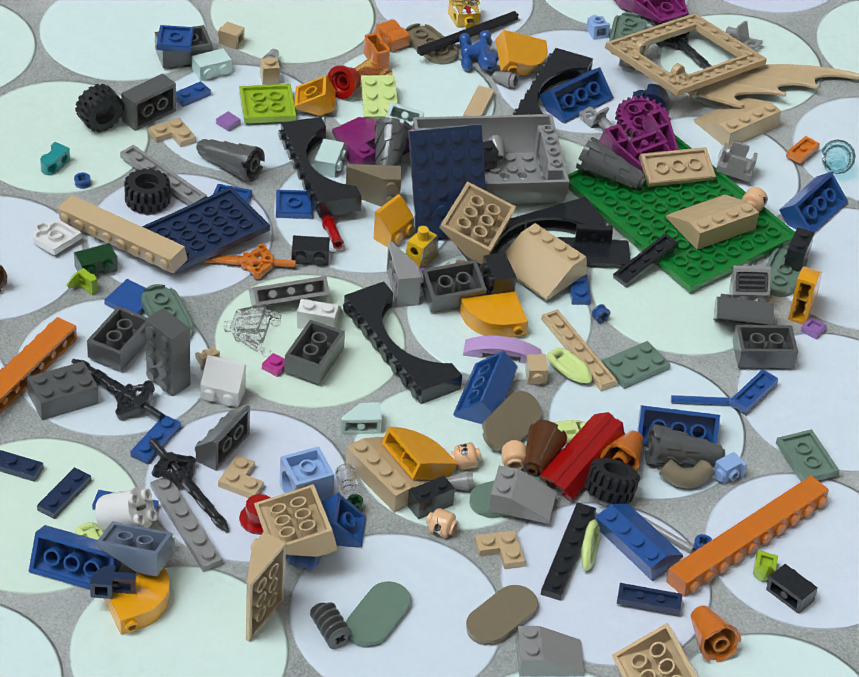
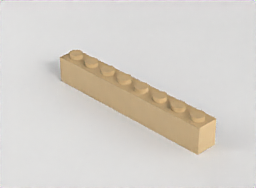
[57,195,188,273]

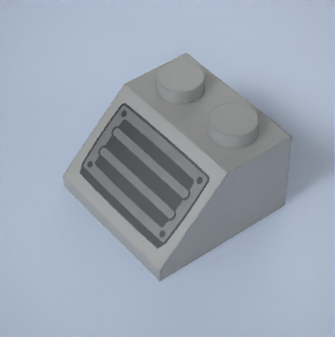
[729,266,771,301]

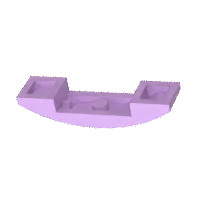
[463,336,541,364]

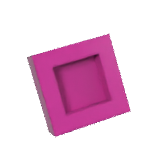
[262,353,285,377]

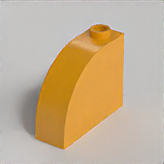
[495,30,548,76]
[788,266,822,324]
[460,292,528,338]
[381,427,458,480]
[103,567,170,635]

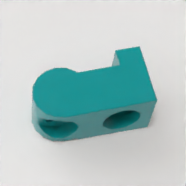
[40,142,70,175]

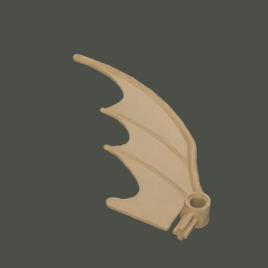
[687,64,859,108]

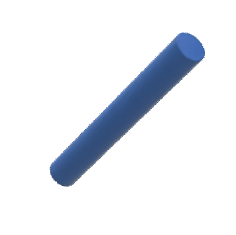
[671,395,730,405]

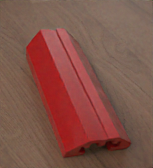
[539,412,625,502]

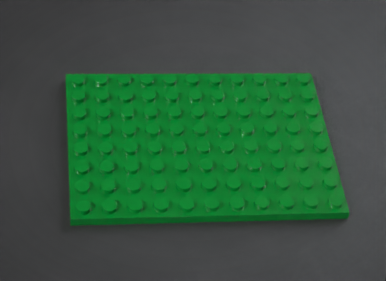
[568,134,795,293]

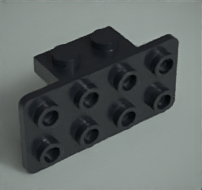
[557,224,630,267]

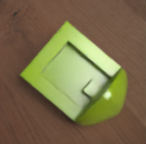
[66,268,98,296]
[752,550,778,582]

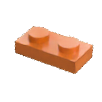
[786,136,820,164]

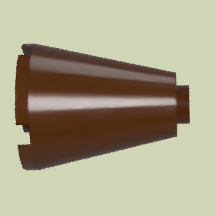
[524,420,568,476]

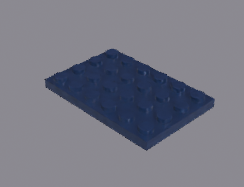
[408,124,486,238]
[142,187,270,274]

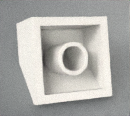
[297,299,342,329]
[200,355,246,408]

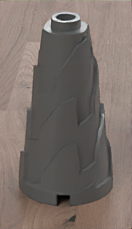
[375,117,410,166]
[576,137,646,189]
[196,139,265,182]
[645,424,725,465]

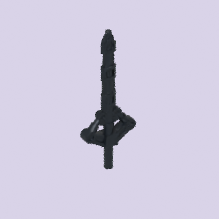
[651,20,712,69]
[71,358,165,421]
[149,438,229,532]

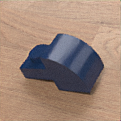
[632,84,669,108]
[90,565,137,599]

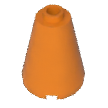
[600,430,644,472]
[691,605,741,662]

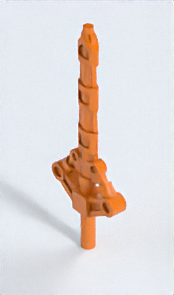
[203,244,296,279]

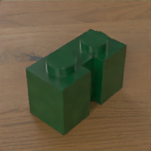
[74,243,118,276]

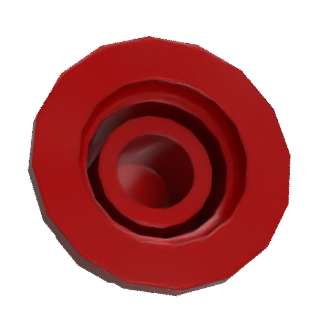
[327,65,361,99]
[239,494,271,535]

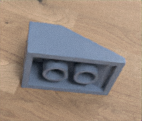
[96,521,173,576]

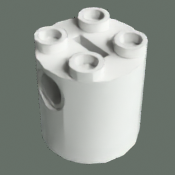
[95,487,158,533]

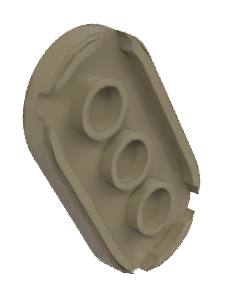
[405,23,458,65]
[482,391,541,452]
[466,585,538,645]

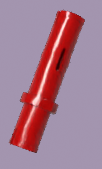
[320,216,344,249]

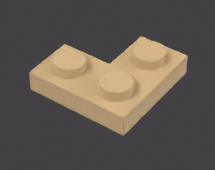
[148,117,196,147]
[218,455,264,498]
[474,530,525,569]

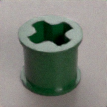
[347,494,363,512]

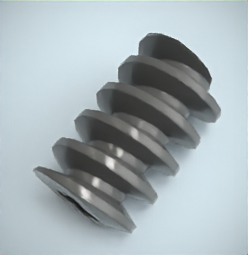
[310,602,351,649]

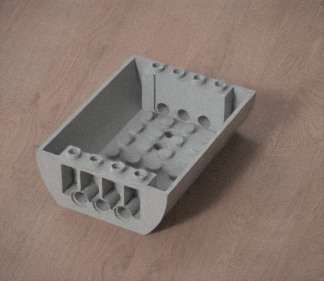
[412,114,569,205]

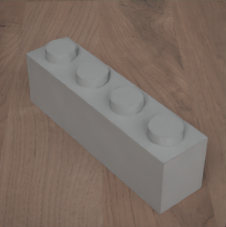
[249,276,330,308]

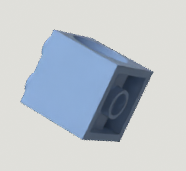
[280,446,334,502]

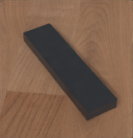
[613,233,679,288]

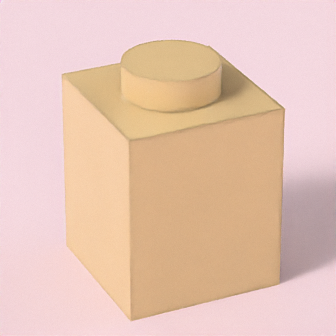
[217,22,245,49]
[260,57,280,85]
[525,354,549,385]

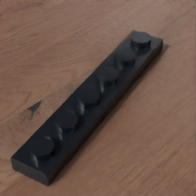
[540,502,596,601]

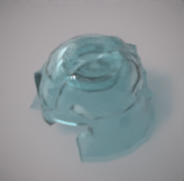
[821,139,856,174]

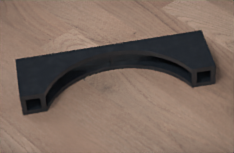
[513,48,593,115]
[278,117,362,218]
[457,197,607,272]
[343,281,462,404]

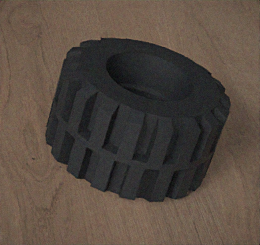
[75,84,124,132]
[124,168,170,214]
[584,458,640,504]

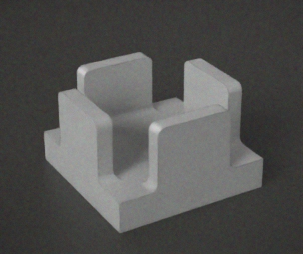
[716,141,758,182]

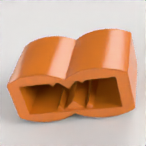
[374,19,410,51]
[364,32,390,70]

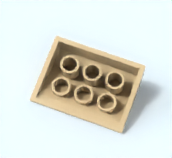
[694,97,781,149]
[439,181,516,264]
[666,195,759,250]
[505,223,587,300]
[345,437,431,513]
[254,484,338,557]
[246,532,286,642]
[612,623,699,677]

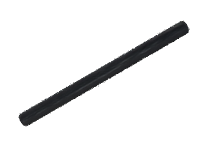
[416,11,519,56]

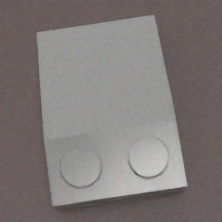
[386,241,424,307]
[489,465,557,524]
[516,626,585,677]

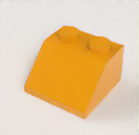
[294,75,336,116]
[373,194,414,247]

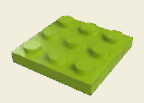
[239,84,296,124]

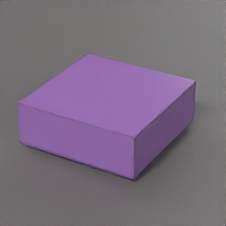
[216,111,241,131]
[801,317,827,340]

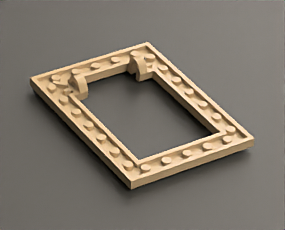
[605,13,767,96]

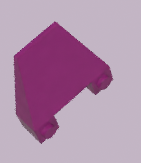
[614,0,689,23]
[599,108,679,174]
[332,117,412,165]

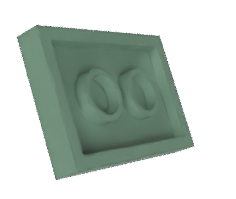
[602,341,670,389]
[776,429,840,482]

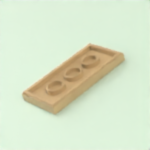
[639,147,716,187]

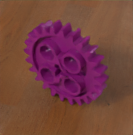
[615,96,671,138]

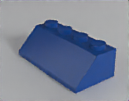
[539,67,614,123]
[779,172,848,232]
[453,351,518,424]
[637,405,720,446]
[596,504,683,581]
[28,525,121,589]

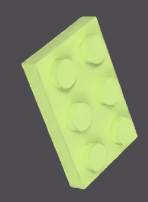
[361,75,398,120]

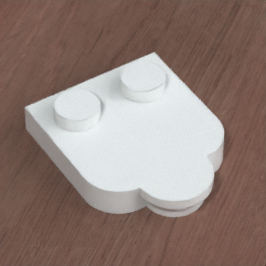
[33,221,82,255]

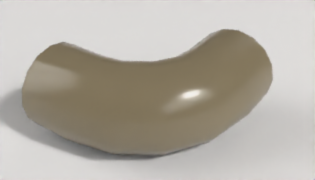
[659,459,715,489]

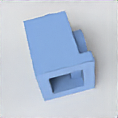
[586,15,610,40]
[714,452,747,485]

